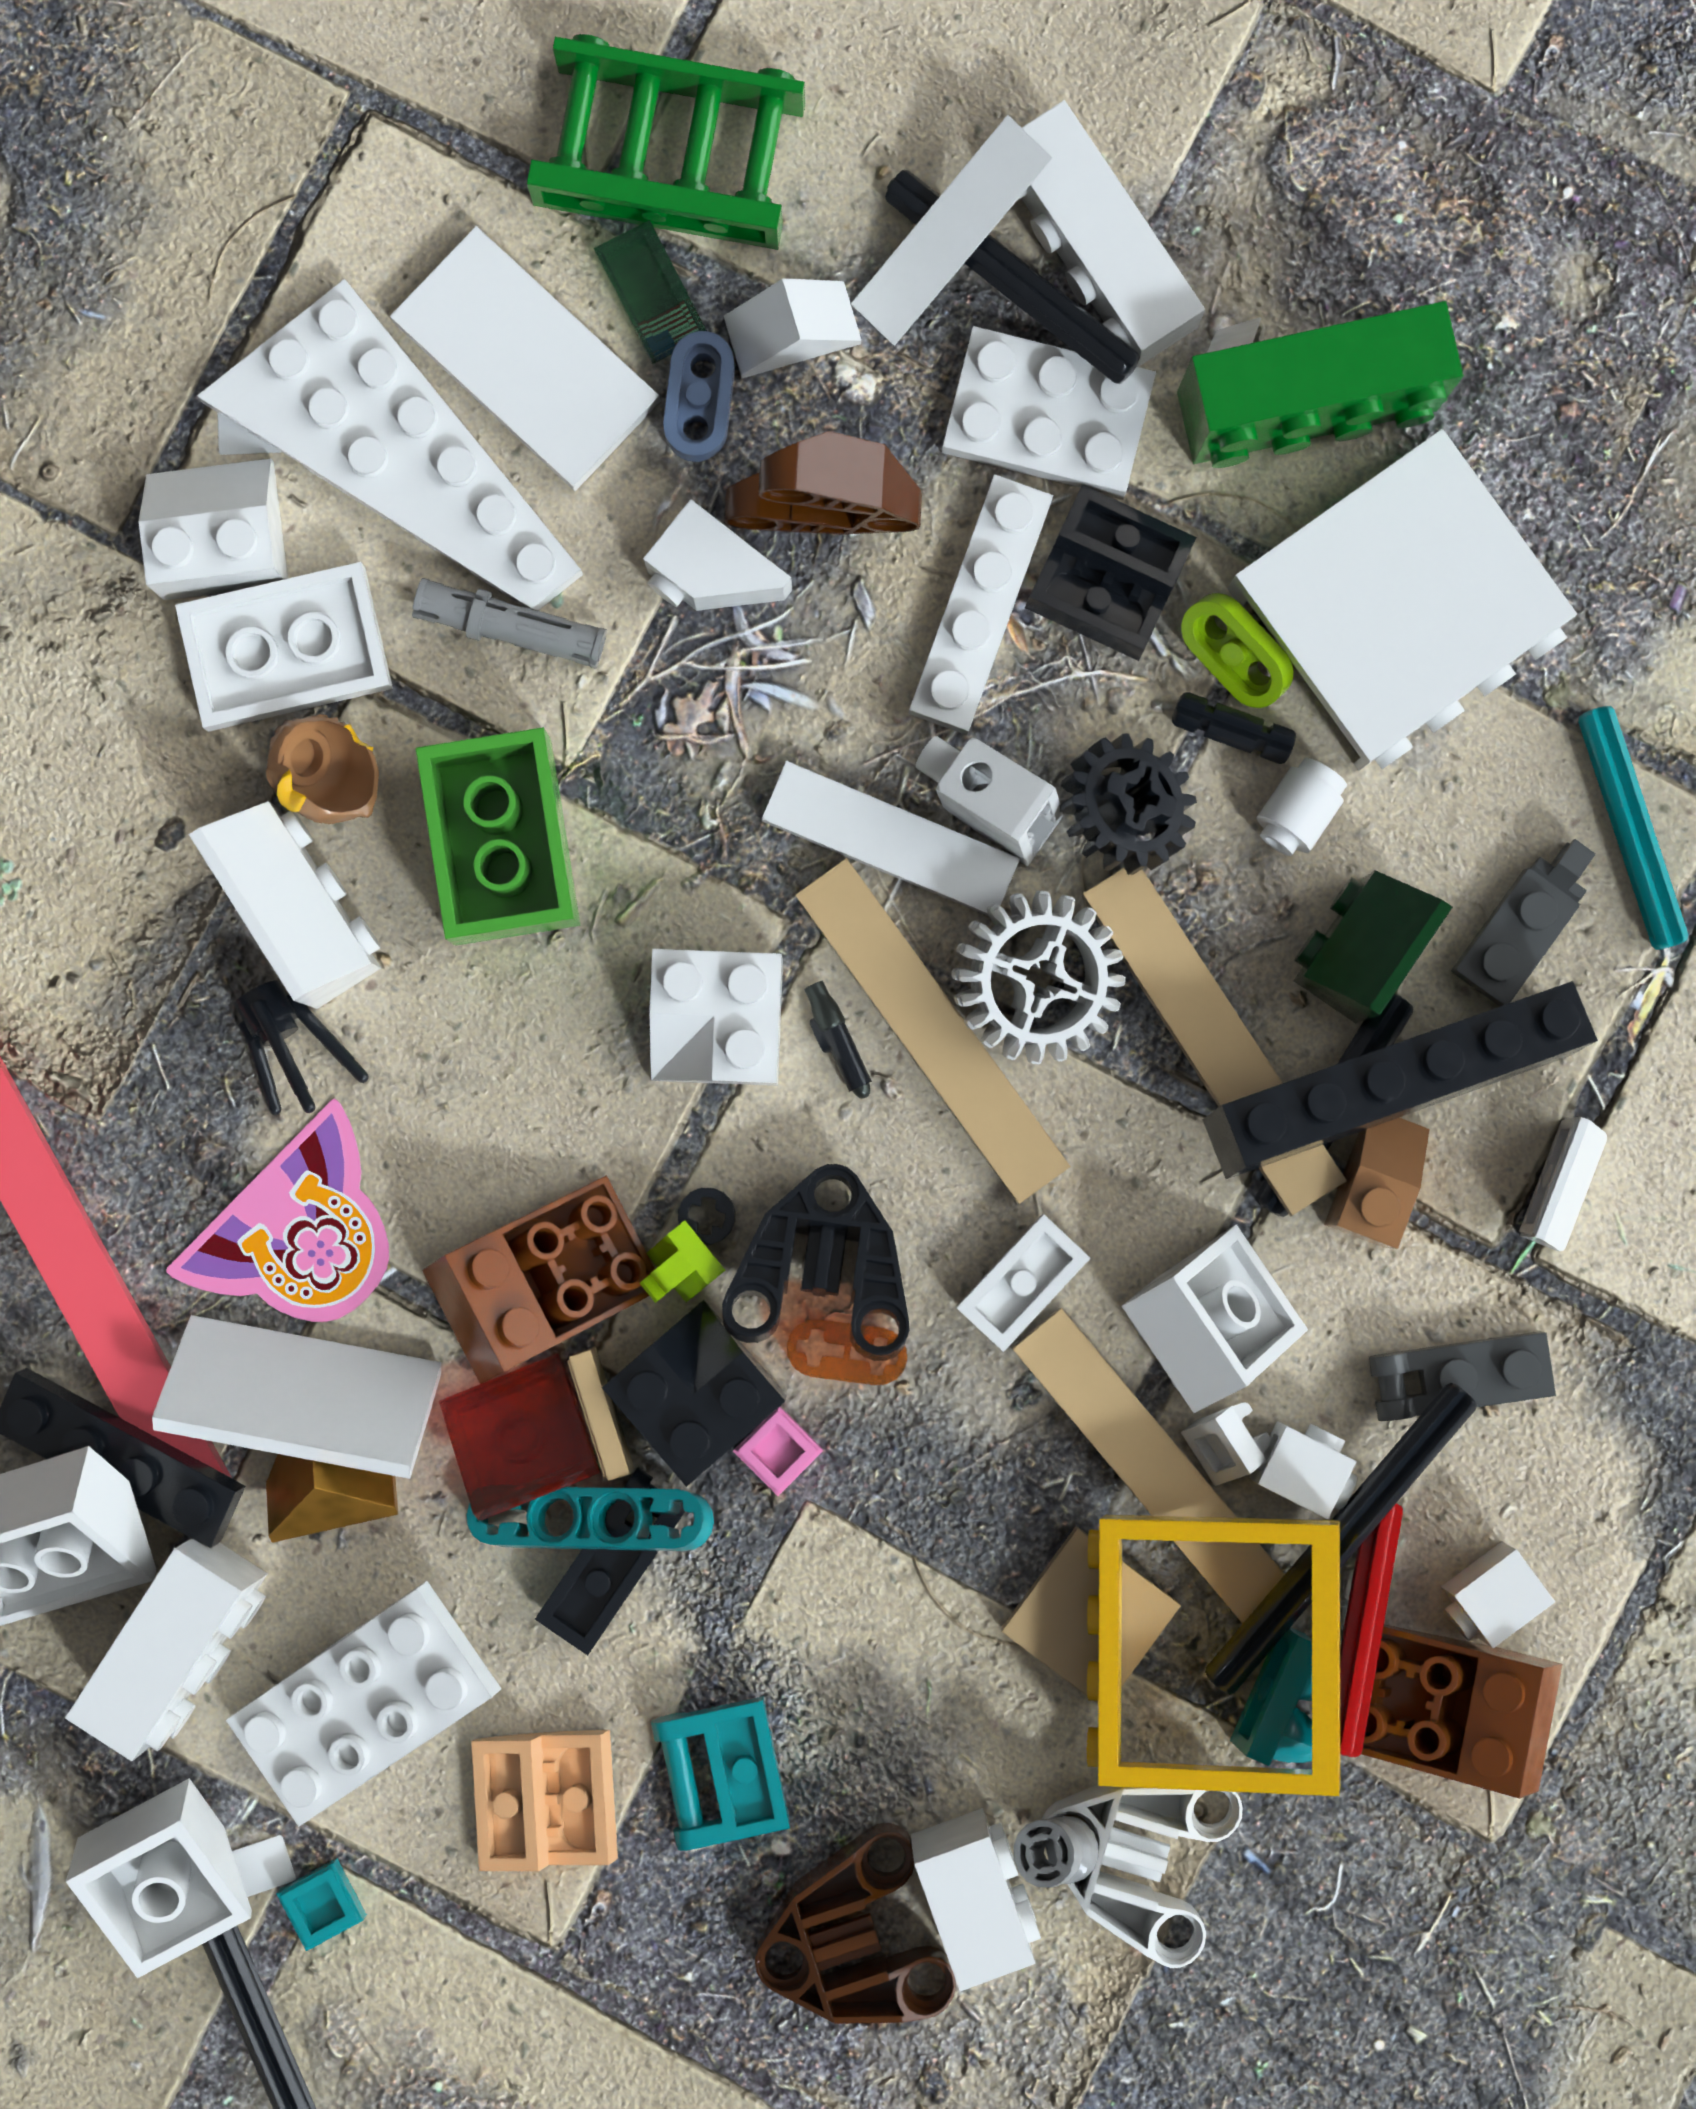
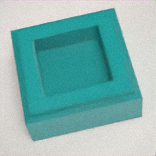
[276,1858,367,1951]

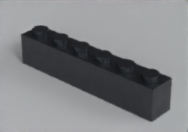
[1202,981,1598,1179]

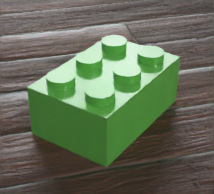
[416,727,581,946]

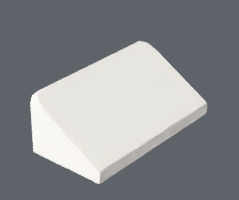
[1519,1117,1607,1251]

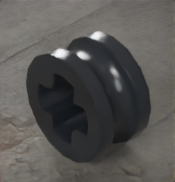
[678,1188,736,1245]

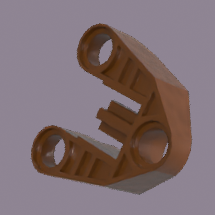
[724,431,922,535]
[755,1823,956,2024]

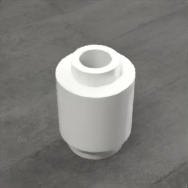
[1256,758,1347,856]

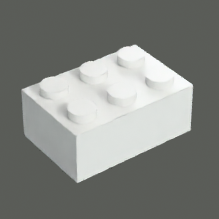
[65,1539,268,1761]

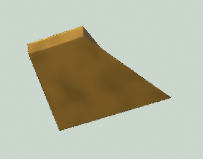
[266,1454,398,1543]

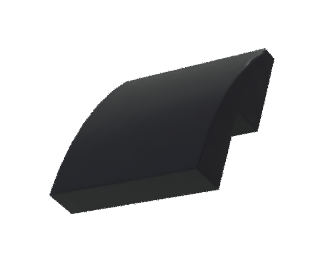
[1025,484,1197,661]

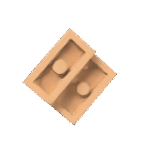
[471,1730,618,1871]

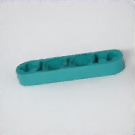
[466,1486,714,1551]

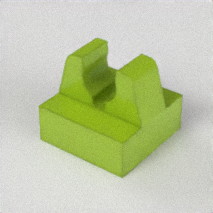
[639,1221,726,1303]

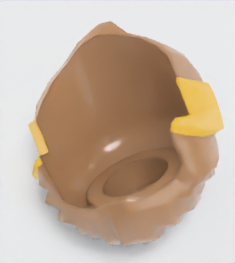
[266,714,379,824]

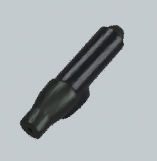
[804,980,872,1099]

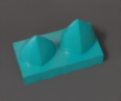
[1230,1627,1312,1766]

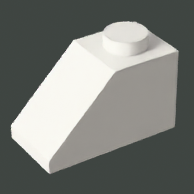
[643,499,792,611]

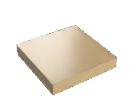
[1001,1526,1181,1704]

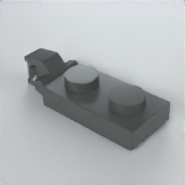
[1451,839,1596,1007]

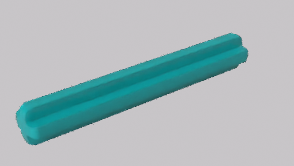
[1578,706,1689,950]

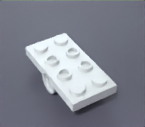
[226,1581,501,1827]

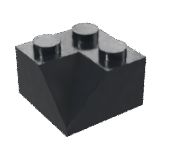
[602,1300,787,1487]

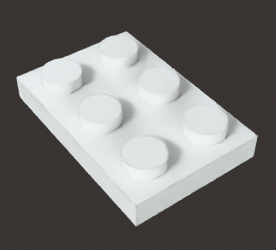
[942,326,1156,498]
[175,562,393,732]

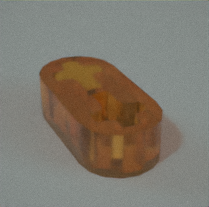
[787,1318,907,1385]

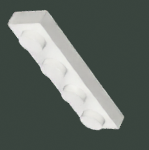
[909,474,1054,735]

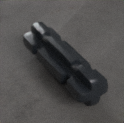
[1172,692,1296,764]

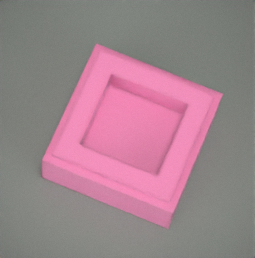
[733,1406,823,1496]

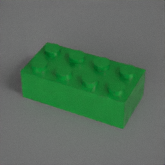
[1177,301,1464,468]

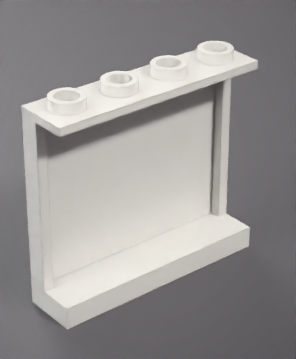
[1227,429,1578,771]

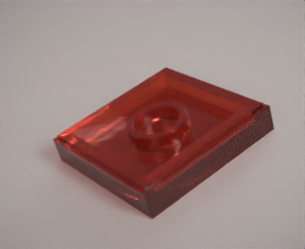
[439,1353,600,1521]

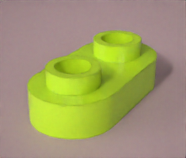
[1181,593,1293,708]

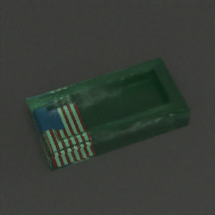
[594,220,707,365]

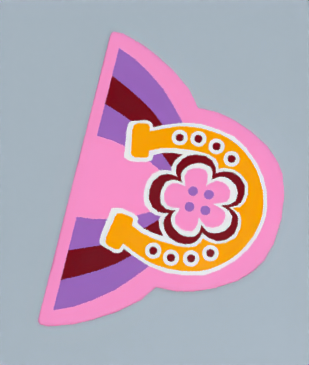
[166,1099,389,1322]

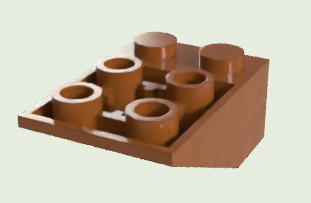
[422,1175,655,1384]
[1361,1624,1563,1799]

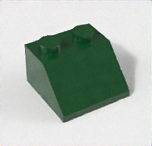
[1293,870,1453,1024]

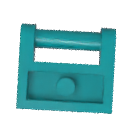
[650,1696,790,1851]

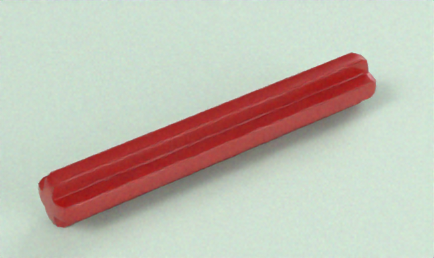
[1340,1503,1403,1757]

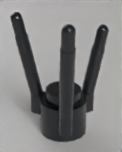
[234,980,369,1115]

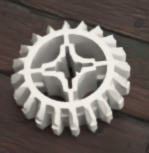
[952,891,1125,1064]

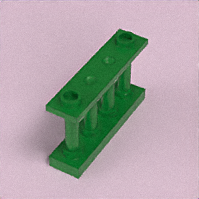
[527,34,805,250]

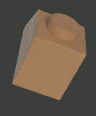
[1324,1117,1430,1249]

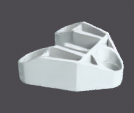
[1042,1784,1243,1968]

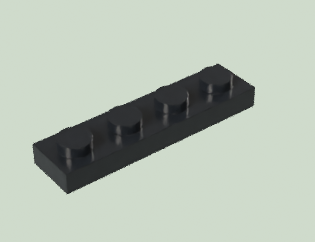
[0,1368,246,1548]

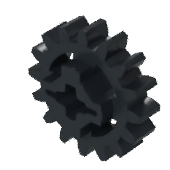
[1059,733,1197,875]

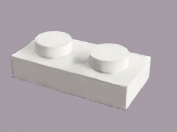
[956,1214,1091,1352]

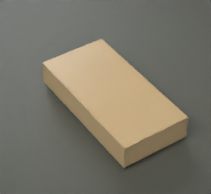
[567,1347,634,1481]

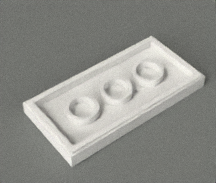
[390,226,661,491]
[152,1315,441,1479]

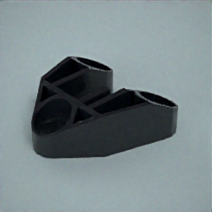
[722,1164,910,1361]

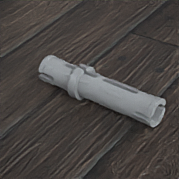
[412,578,607,669]

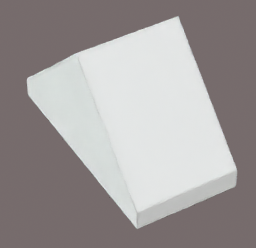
[724,279,861,379]

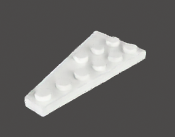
[197,279,583,611]

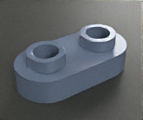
[663,331,735,462]

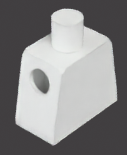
[916,736,1063,867]

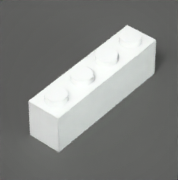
[1017,100,1205,367]

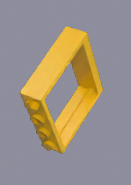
[1086,1514,1341,1796]

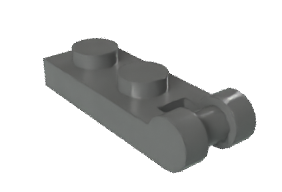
[1369,1331,1556,1421]

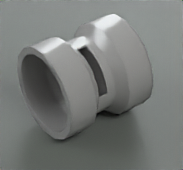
[1014,1816,1098,1888]

